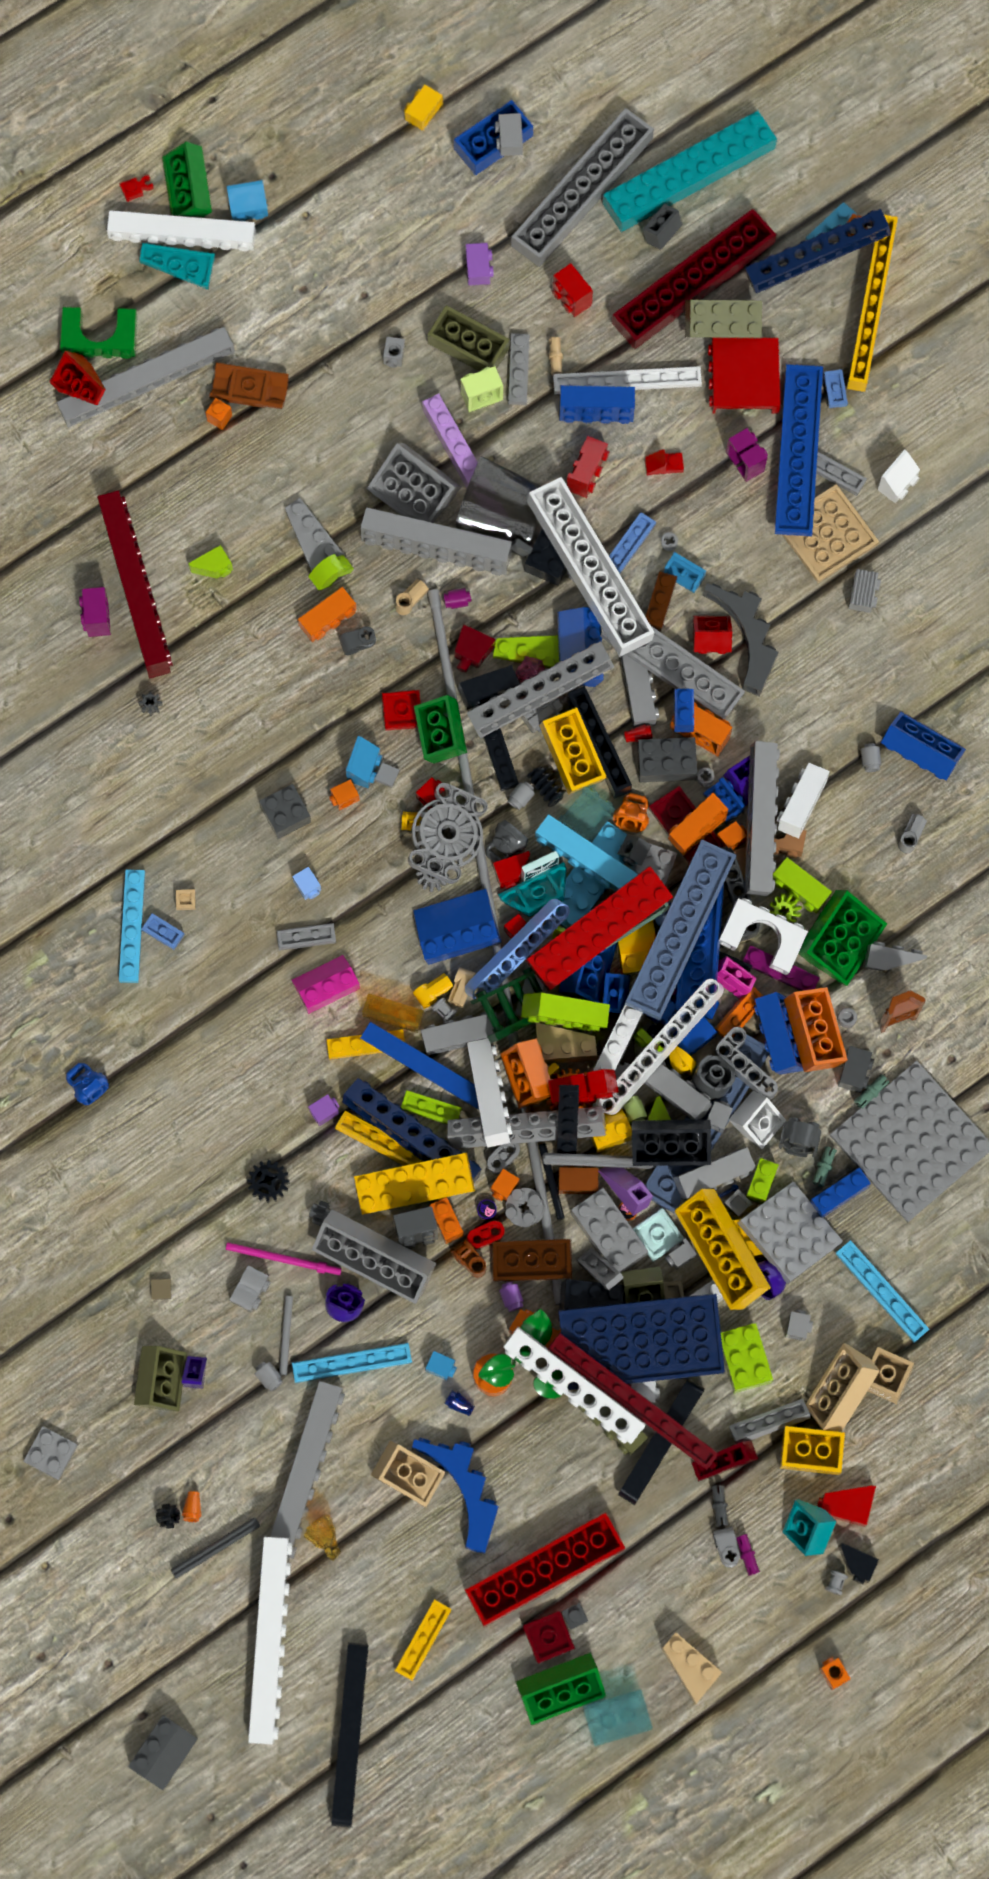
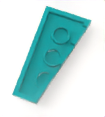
[139,243,215,290]

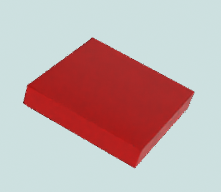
[382,690,421,731]

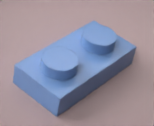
[823,370,848,408]
[142,913,185,950]

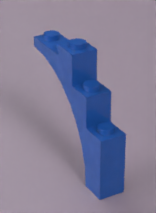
[412,1438,499,1554]

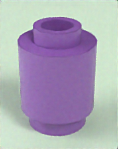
[499,1281,524,1312]

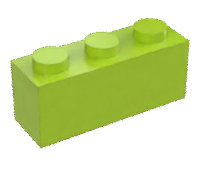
[773,857,832,914]

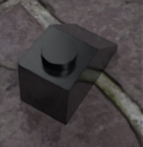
[839,1543,879,1585]

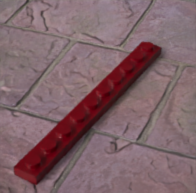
[547,1333,719,1470]

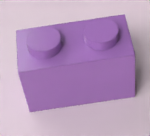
[466,243,494,286]

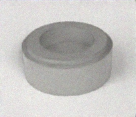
[837,1008,857,1028]

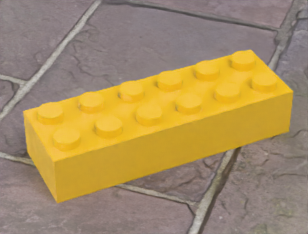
[675,1189,771,1310]

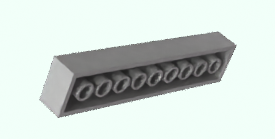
[511,108,654,268]

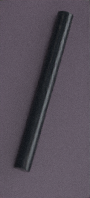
[538,1144,565,1220]

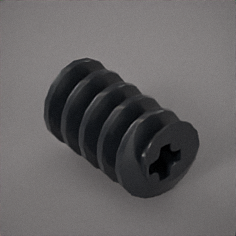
[527,765,566,807]

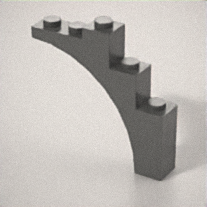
[703,583,779,697]

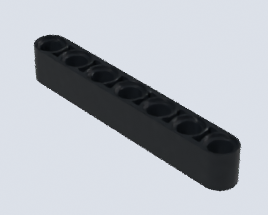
[618,1378,705,1506]

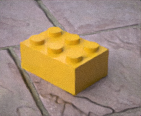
[780,1426,845,1475]

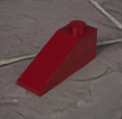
[692,1440,758,1482]

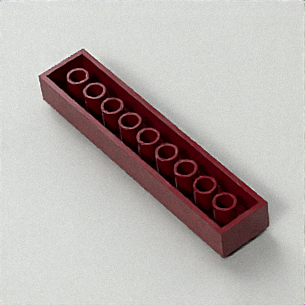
[612,208,776,350]
[97,490,173,679]

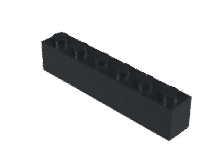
[567,686,632,799]

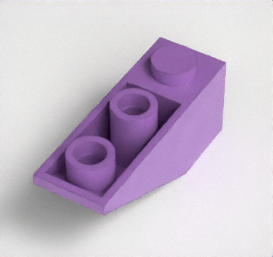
[598,1167,653,1216]

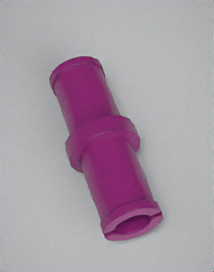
[736,1534,760,1576]

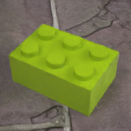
[721,1323,773,1394]

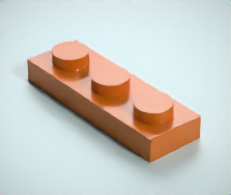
[714,986,763,1039]

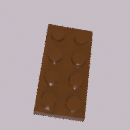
[493,1239,572,1282]

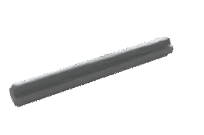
[171,1518,260,1578]

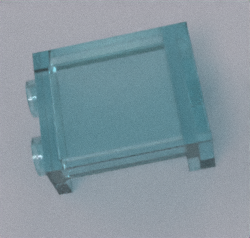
[558,787,615,842]

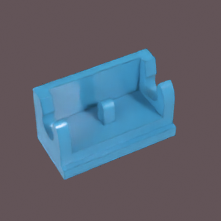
[664,552,706,593]

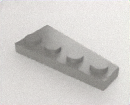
[285,498,343,572]

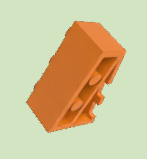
[668,793,728,856]

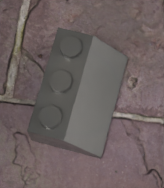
[128,1715,198,1791]

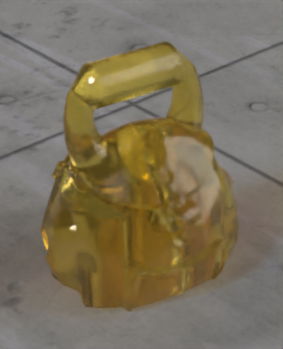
[304,1513,341,1561]

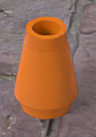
[182,1491,202,1522]

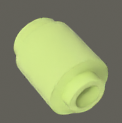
[623,1096,647,1124]

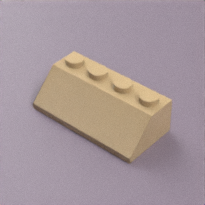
[806,1343,880,1432]

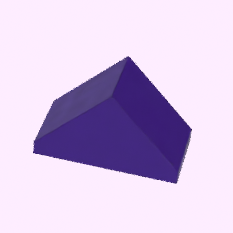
[182,1356,207,1389]

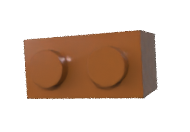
[559,1165,598,1195]

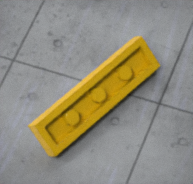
[327,1029,405,1060]
[395,1599,452,1681]

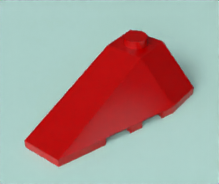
[49,351,106,405]

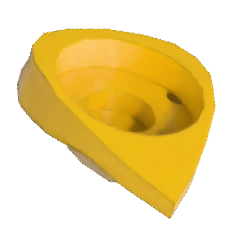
[669,1046,696,1075]

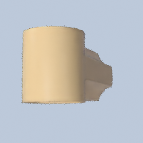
[395,579,429,615]
[448,967,477,1008]

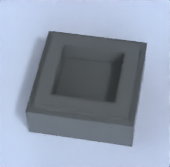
[512,539,533,557]

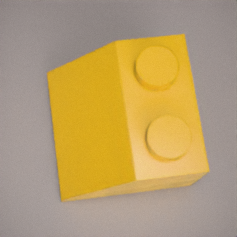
[591,1106,632,1153]

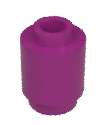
[444,588,472,609]

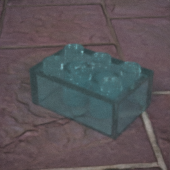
[582,1689,653,1747]

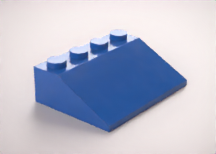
[413,889,502,965]

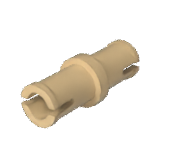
[548,337,563,376]

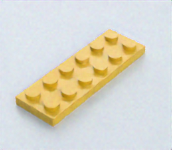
[354,1153,475,1215]

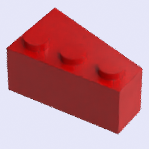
[567,436,610,498]

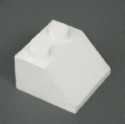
[878,450,920,503]
[729,1091,786,1149]

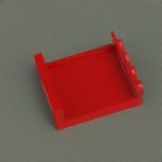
[708,338,780,413]

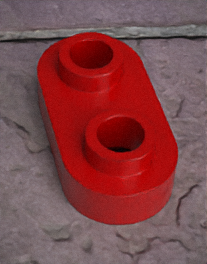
[467,1221,505,1249]

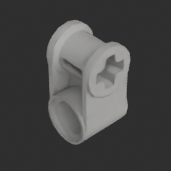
[713,1527,740,1568]

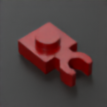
[119,175,154,202]

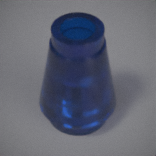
[444,1390,475,1416]

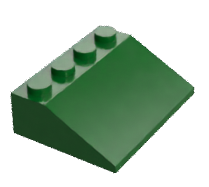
[798,890,887,986]

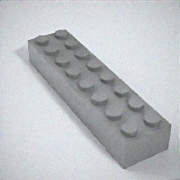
[361,507,512,576]

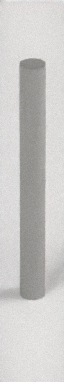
[279,1296,293,1375]

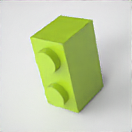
[746,1158,779,1204]

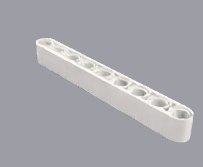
[598,979,724,1115]

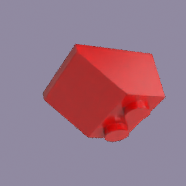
[693,616,733,654]

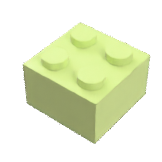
[461,366,503,412]

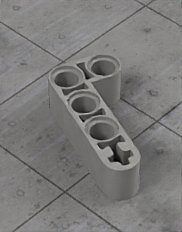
[715,1027,778,1100]

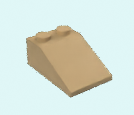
[370,1441,446,1507]

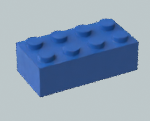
[454,100,534,176]
[560,386,635,424]

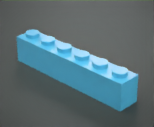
[535,814,638,892]

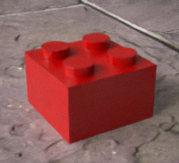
[552,263,593,318]

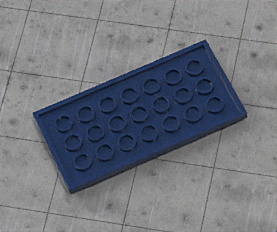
[558,1293,725,1390]

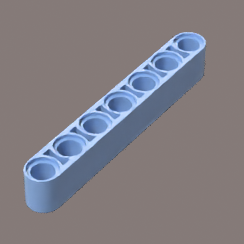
[465,899,570,999]

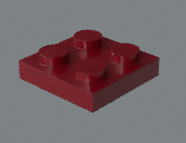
[523,1611,575,1664]

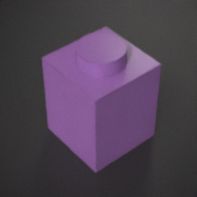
[308,1094,340,1126]

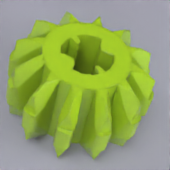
[769,893,802,923]

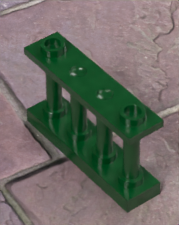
[470,967,543,1043]

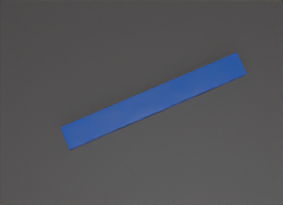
[360,1022,480,1111]

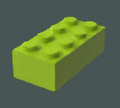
[521,993,610,1032]

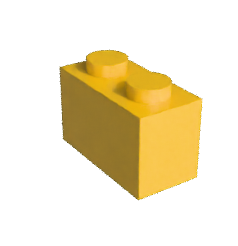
[404,85,443,131]

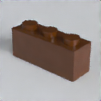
[646,571,677,632]

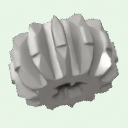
[416,862,449,892]

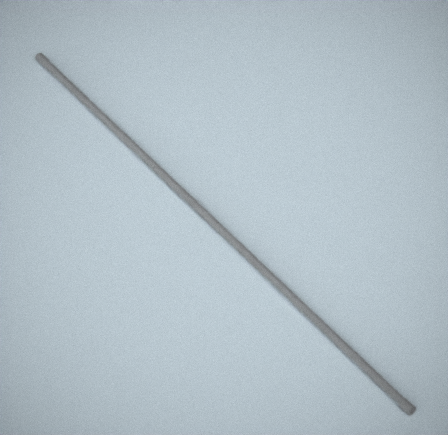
[428,589,562,1305]

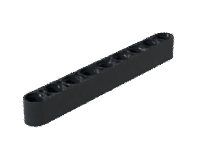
[331,1642,369,1828]

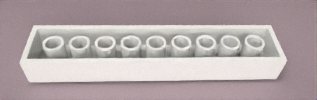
[527,477,655,657]

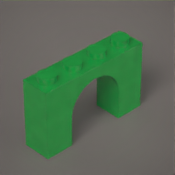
[60,307,138,359]

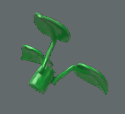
[478,1309,564,1399]

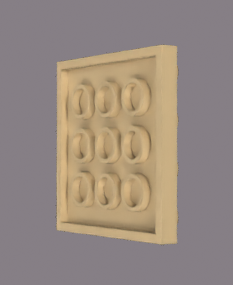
[783,484,879,583]

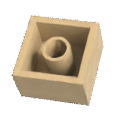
[868,1347,914,1404]

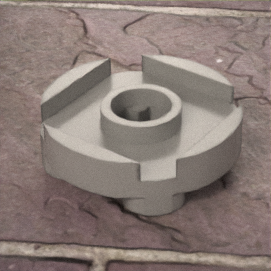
[505,1188,545,1228]

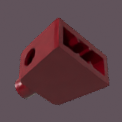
[455,625,496,673]

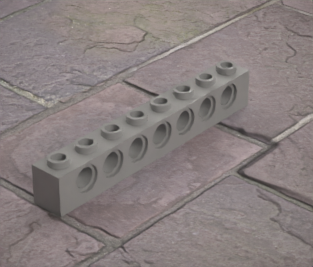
[467,641,614,738]
[448,1106,606,1149]

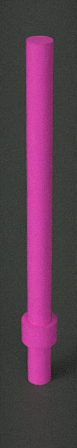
[226,1242,342,1276]

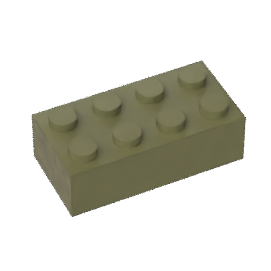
[685,300,762,338]
[428,305,510,371]

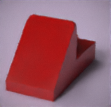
[645,449,684,475]

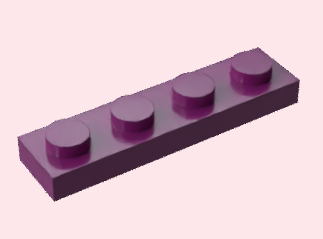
[743,945,820,991]

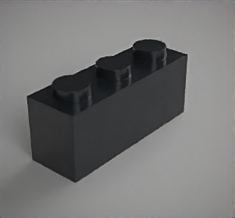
[458,665,520,710]

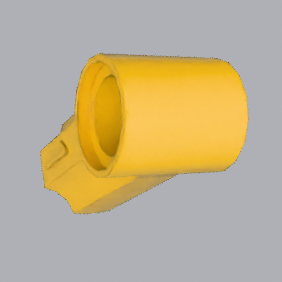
[413,973,453,1009]

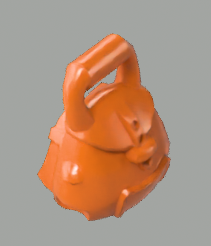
[613,792,649,833]

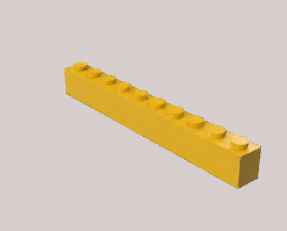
[847,215,898,392]

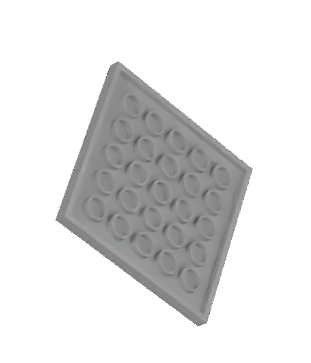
[830,1061,989,1223]

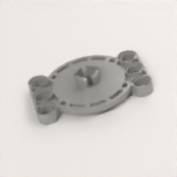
[408,783,488,884]

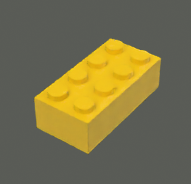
[539,708,607,795]

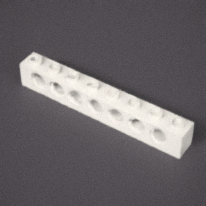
[503,1327,646,1444]

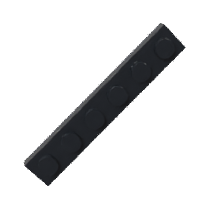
[557,1085,579,1154]

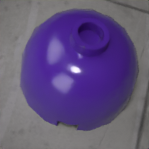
[757,1260,786,1300]
[325,1284,365,1322]

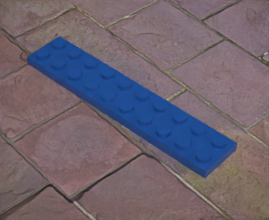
[775,364,823,536]

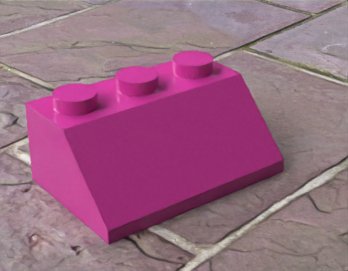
[291,955,360,1014]

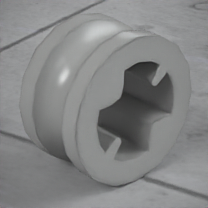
[661,532,678,551]
[697,768,714,787]

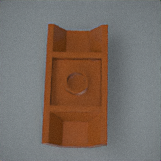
[209,363,289,409]
[880,990,926,1033]

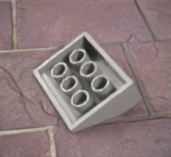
[367,443,461,523]

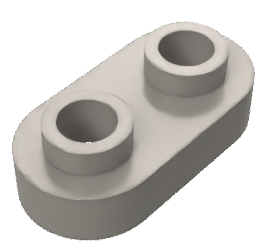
[487,1143,520,1174]

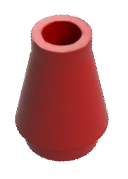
[624,724,653,743]

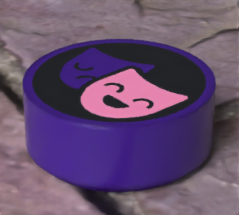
[477,1199,497,1220]

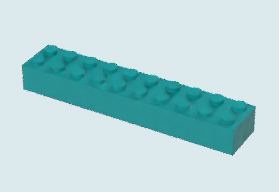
[603,111,777,233]

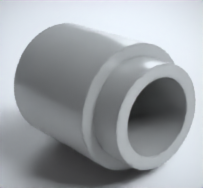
[861,743,881,772]
[508,781,535,810]
[255,1361,283,1392]

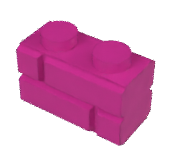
[717,956,757,998]

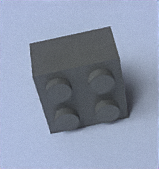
[259,784,311,839]

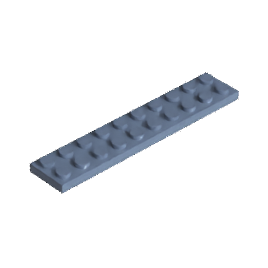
[625,840,737,1020]
[645,1034,770,1214]

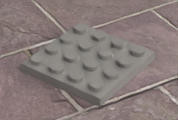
[738,1181,843,1284]

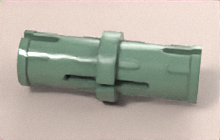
[854,1074,890,1109]
[812,1146,837,1187]

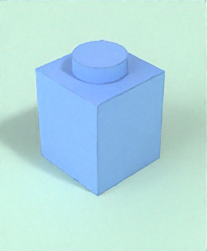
[292,867,321,900]

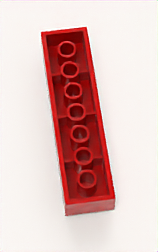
[525,866,673,991]
[465,1512,625,1627]

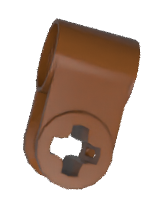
[451,1240,487,1278]

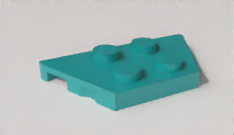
[498,862,567,917]

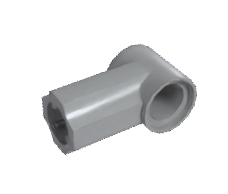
[898,814,927,854]

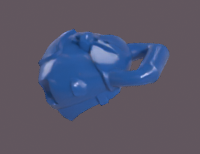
[66,1063,109,1105]

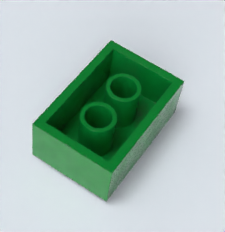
[414,695,467,764]

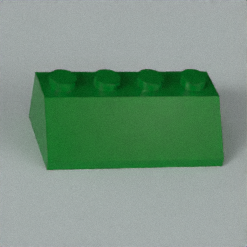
[162,141,212,218]
[515,1652,607,1726]

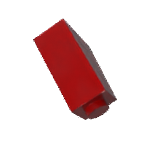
[817,1485,876,1527]

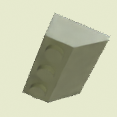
[134,1346,187,1412]

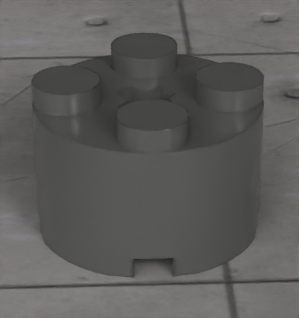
[692,1055,736,1101]
[779,1117,822,1157]

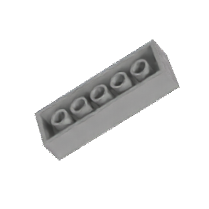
[312,1209,436,1304]

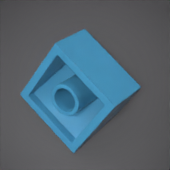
[227,180,268,222]
[346,736,383,788]

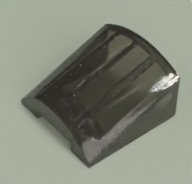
[456,456,541,558]

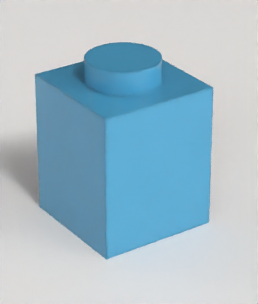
[425,1351,457,1381]

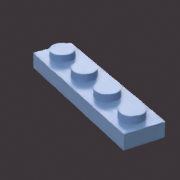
[609,512,656,574]

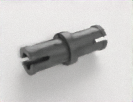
[711,1485,729,1527]

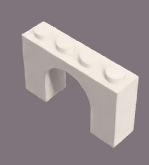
[719,898,808,975]

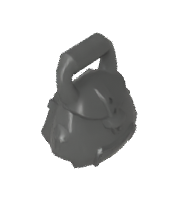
[486,820,528,862]

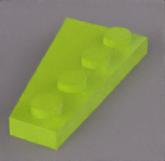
[493,635,559,669]

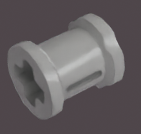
[432,997,457,1022]
[825,1570,848,1596]

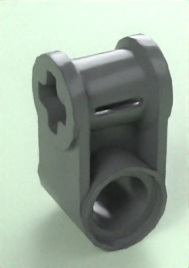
[338,627,376,655]

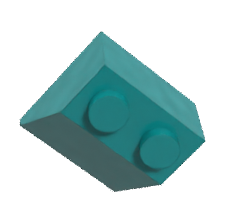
[782,1499,837,1556]

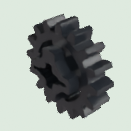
[247,1160,290,1203]

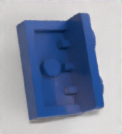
[703,777,745,824]

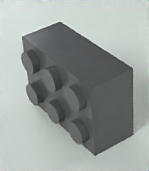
[637,737,697,783]
[393,1206,438,1249]

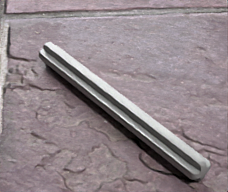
[542,1153,656,1169]

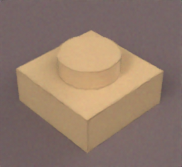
[176,889,196,910]

